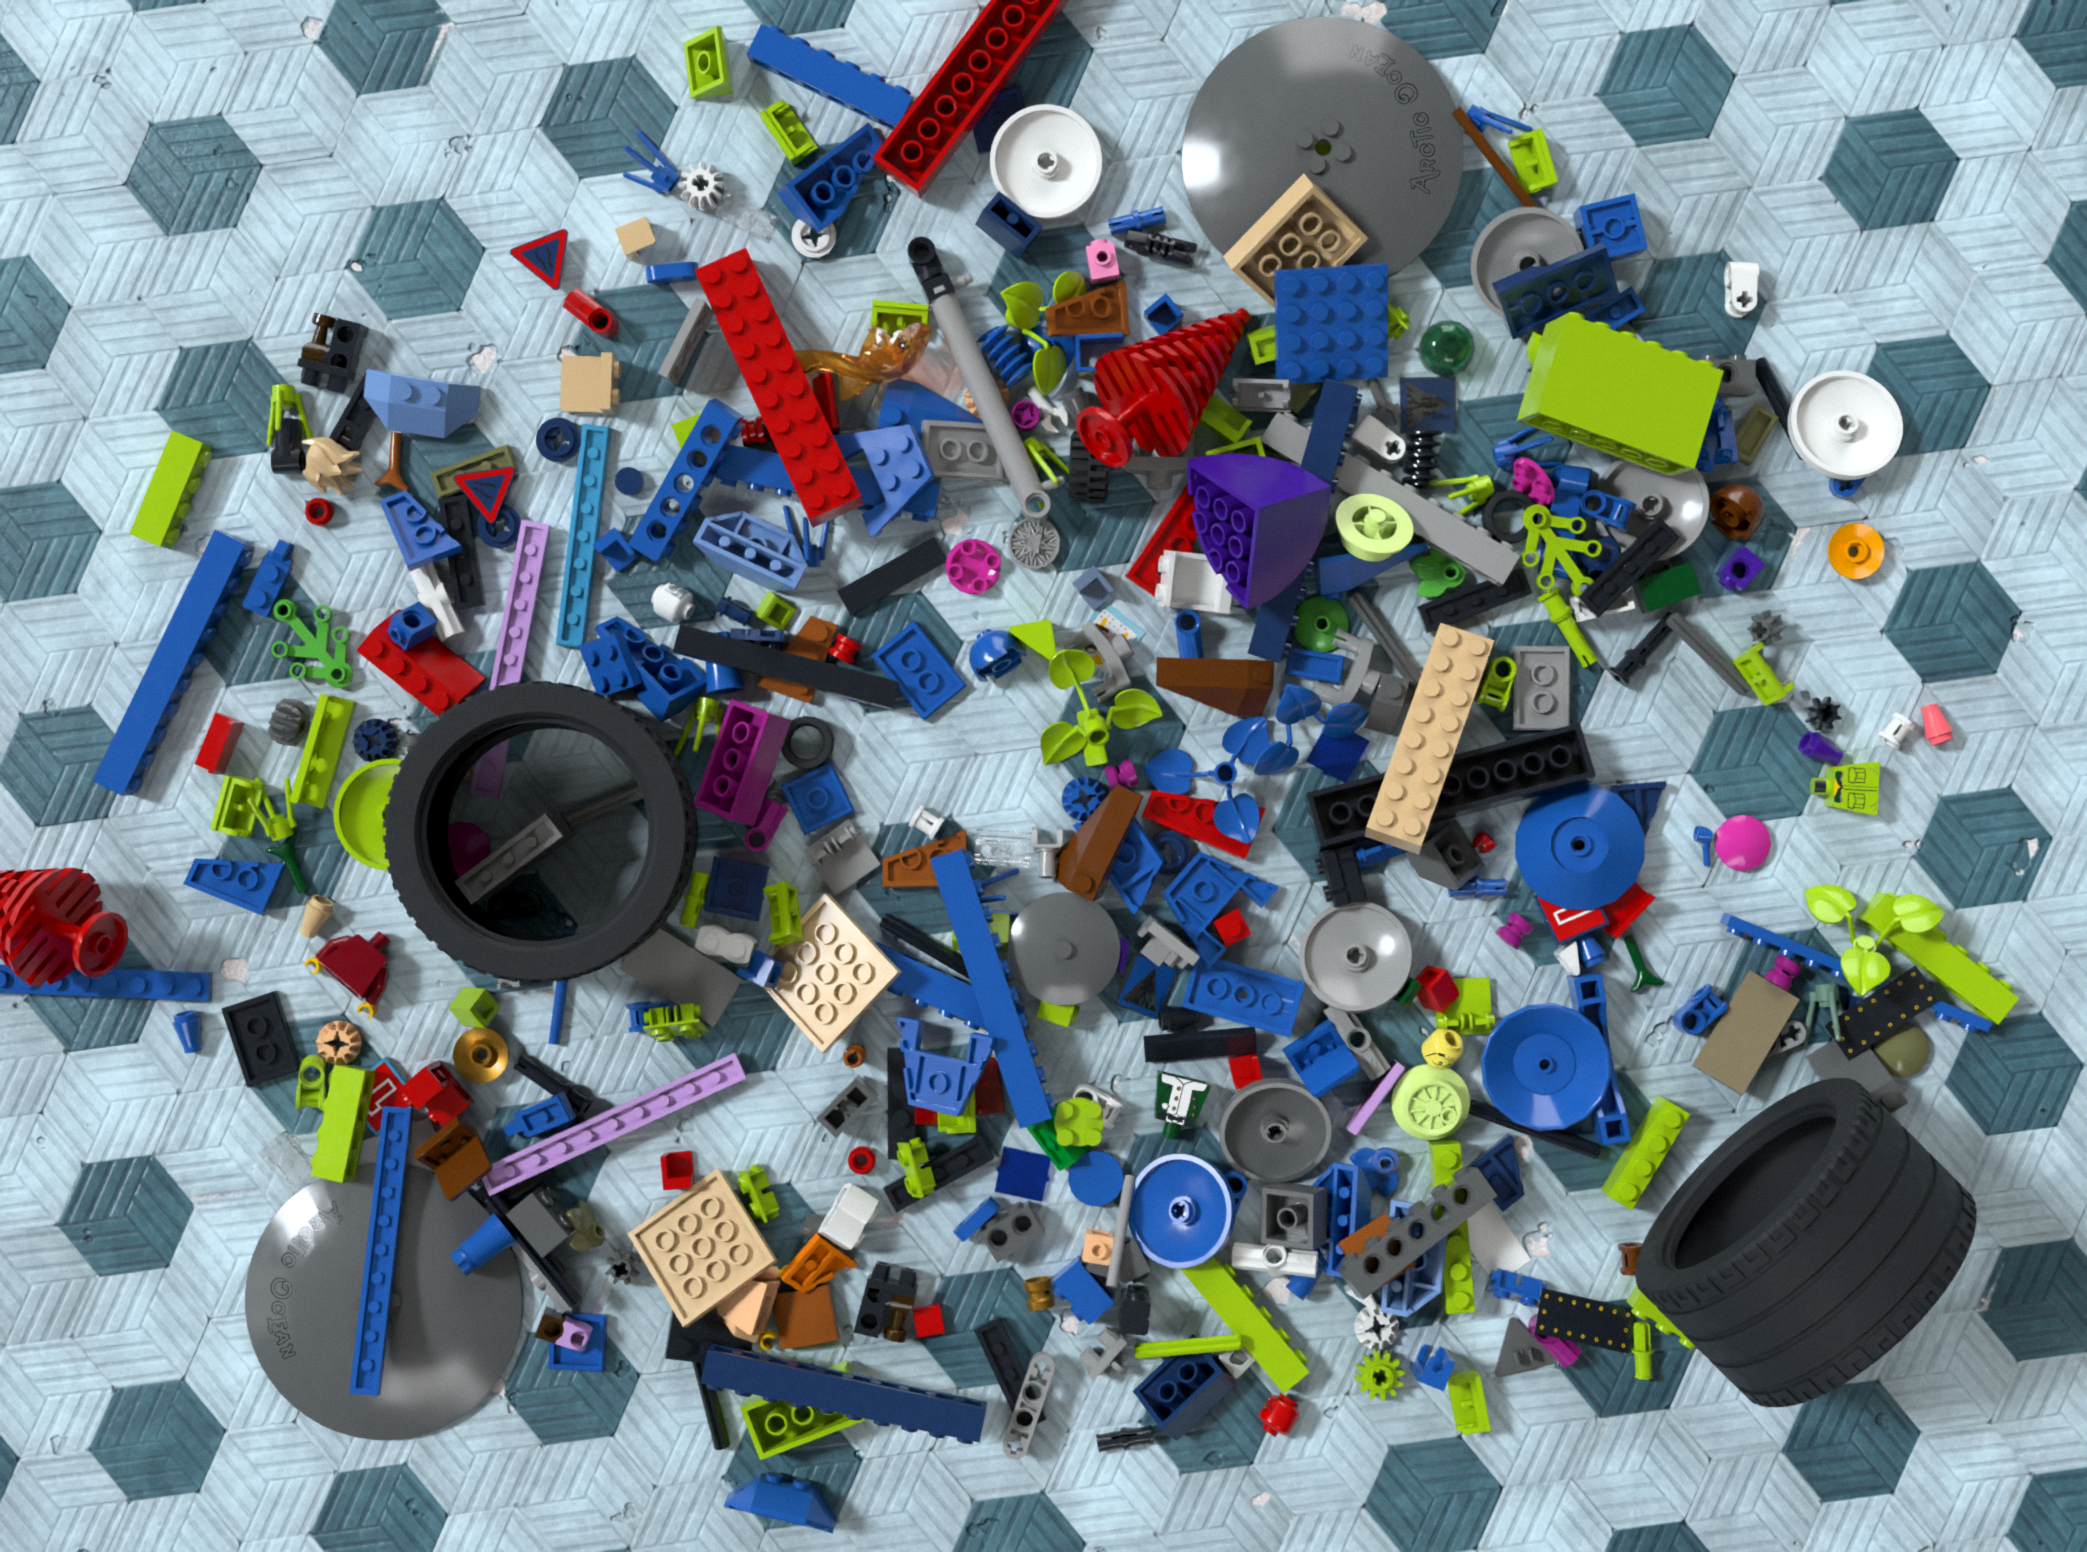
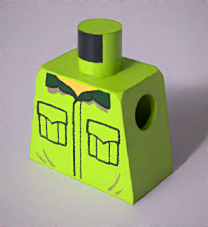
[1810,762,1880,815]

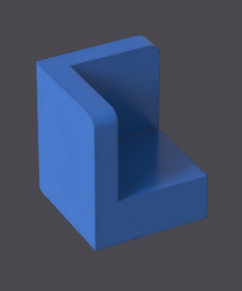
[1143,293,1184,336]
[592,527,640,572]
[736,950,785,988]

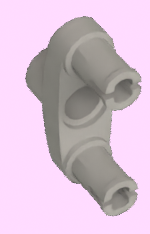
[1121,431,1199,490]
[1061,621,1135,704]
[1311,628,1380,708]

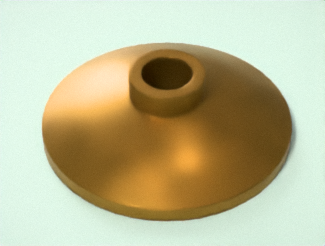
[453,1028,509,1083]

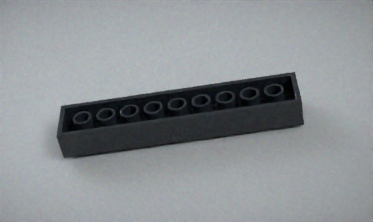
[1304,723,1596,852]

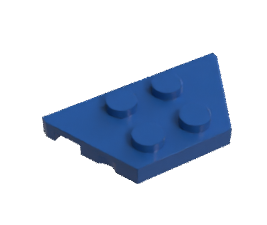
[1073,817,1165,914]

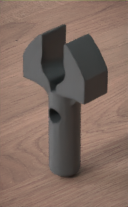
[1367,378,1401,427]

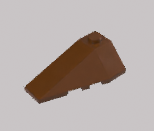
[1156,657,1274,717]
[1055,784,1144,902]

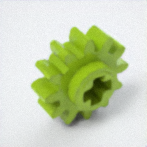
[1354,1349,1405,1401]

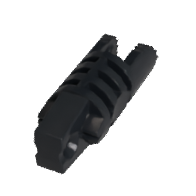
[1124,230,1198,268]

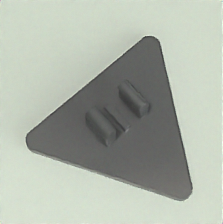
[1495,1317,1555,1377]

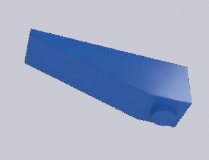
[777,122,884,232]
[877,377,983,441]
[1314,543,1428,600]
[595,616,707,723]

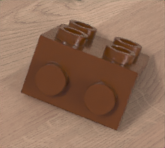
[413,1117,493,1202]

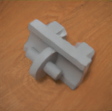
[1079,1326,1129,1380]

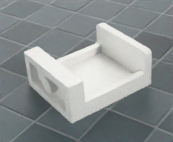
[1155,550,1232,614]

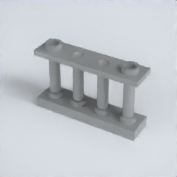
[455,812,576,905]

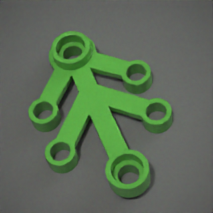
[271,599,353,688]

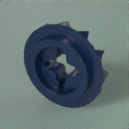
[536,418,581,462]
[477,504,521,549]
[352,718,398,762]
[1151,830,1191,875]

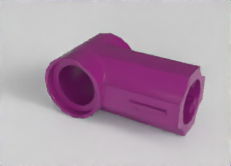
[744,797,789,853]
[1528,1314,1582,1368]

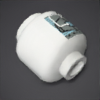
[651,582,695,624]

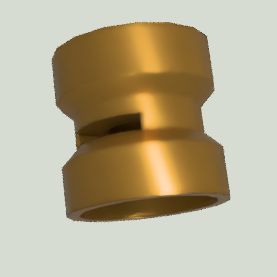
[1023,1276,1055,1311]

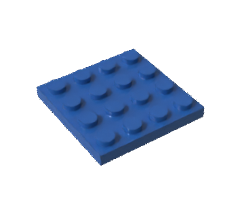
[1274,263,1388,384]

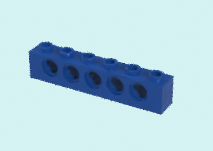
[628,398,744,562]

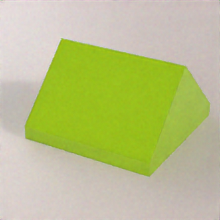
[683,26,734,99]
[1008,619,1057,662]

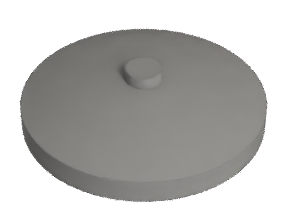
[1470,207,1584,318]
[1593,458,1709,561]
[1299,901,1413,1013]

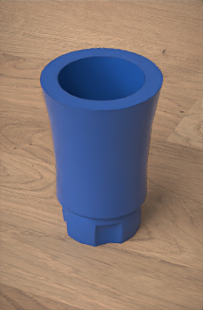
[705,631,745,695]
[450,1213,517,1276]

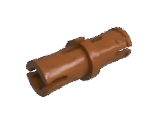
[843,1043,866,1068]

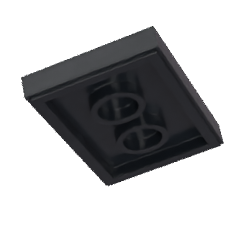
[221,990,301,1088]

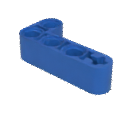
[1538,464,1590,579]

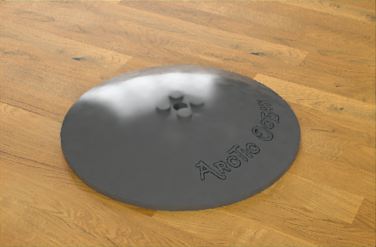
[1182,17,1463,278]
[245,1163,523,1440]

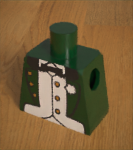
[1154,1070,1211,1140]

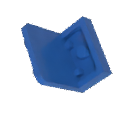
[1282,1019,1361,1098]

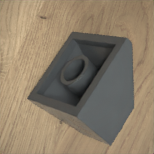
[1404,819,1485,891]

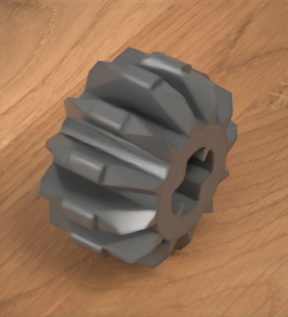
[268,698,311,747]

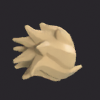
[302,437,362,496]

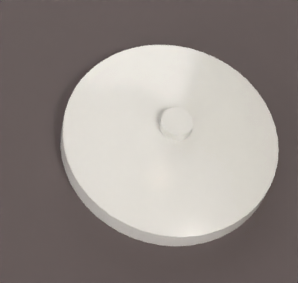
[990,104,1102,220]
[1788,371,1903,480]

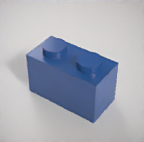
[1052,1255,1115,1325]

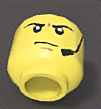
[1421,1028,1463,1070]

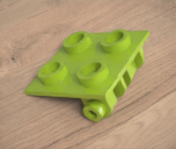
[1435,977,1495,1035]
[643,1003,709,1042]

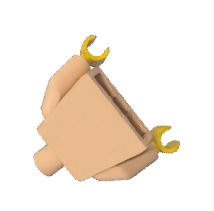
[717,1265,788,1350]

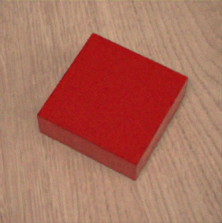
[912,1303,945,1338]

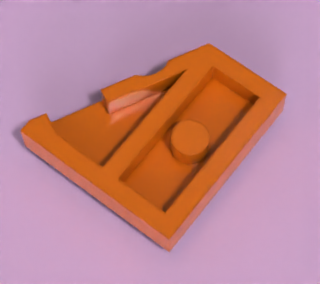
[780,1232,857,1294]

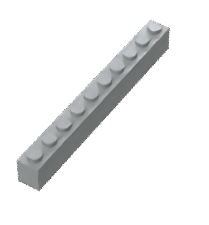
[1261,412,1520,587]

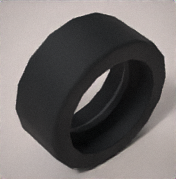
[1481,490,1538,544]
[781,716,834,769]

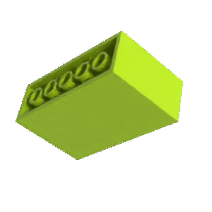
[1516,312,1724,476]

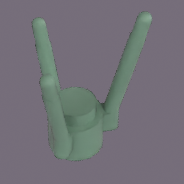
[1801,983,1844,1048]

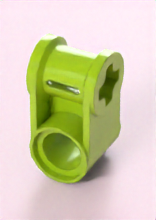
[1475,657,1517,712]
[295,1055,326,1111]

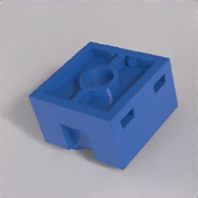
[1573,193,1648,262]

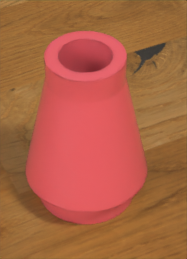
[1920,703,1954,746]

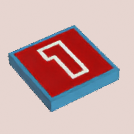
[366,1057,412,1136]

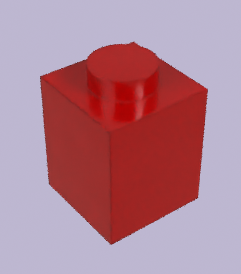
[1212,907,1251,947]

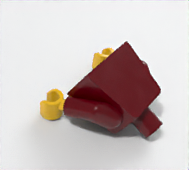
[304,931,391,1019]

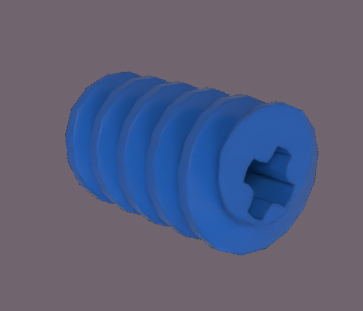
[977,324,1033,388]

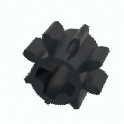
[1804,697,1842,731]

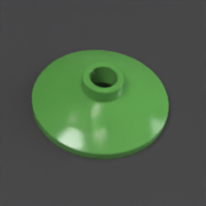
[1293,597,1349,652]

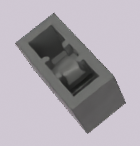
[816,1075,878,1138]

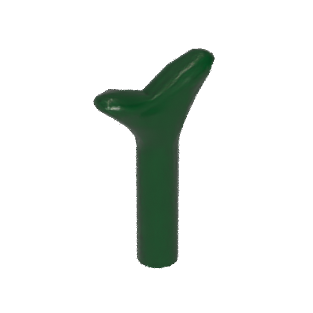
[266,833,309,894]
[1623,934,1665,993]

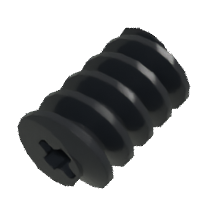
[1402,429,1442,490]

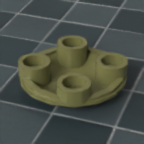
[1871,1023,1929,1077]

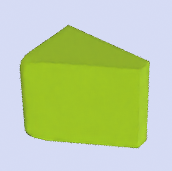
[754,591,796,630]

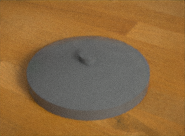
[1008,892,1120,1005]
[1218,1078,1332,1183]

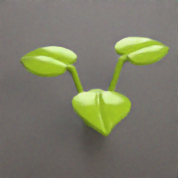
[1000,271,1086,396]
[1040,649,1162,766]
[1804,884,1944,997]

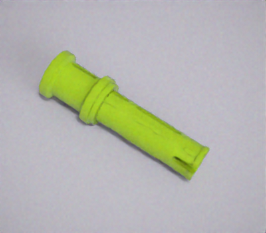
[1537,585,1599,668]

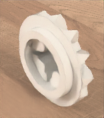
[792,219,836,259]
[1354,1304,1399,1350]

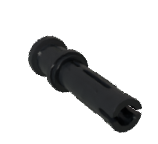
[1608,611,1673,687]
[513,1054,594,1119]

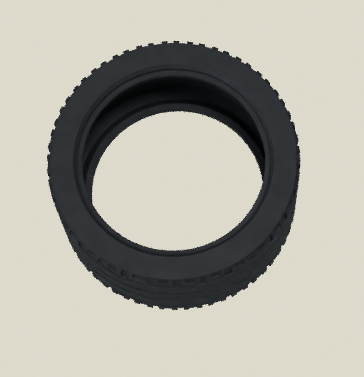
[383,681,698,983]
[1635,1078,1977,1407]

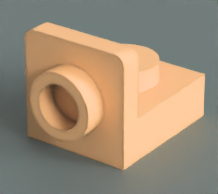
[1082,1228,1114,1266]

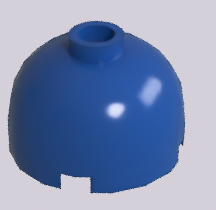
[969,629,1027,682]

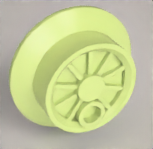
[1335,494,1413,561]
[1391,1064,1470,1140]

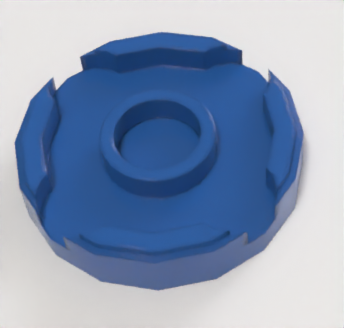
[1068,1150,1124,1206]

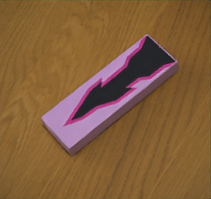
[1345,1059,1405,1136]

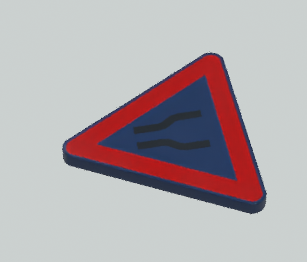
[510,229,569,290]
[453,466,515,524]

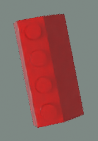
[356,609,487,716]

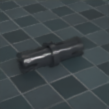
[1096,1425,1154,1453]

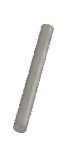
[1106,1175,1135,1288]

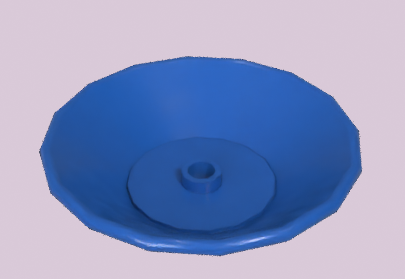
[1515,784,1645,910]
[1481,1003,1612,1131]

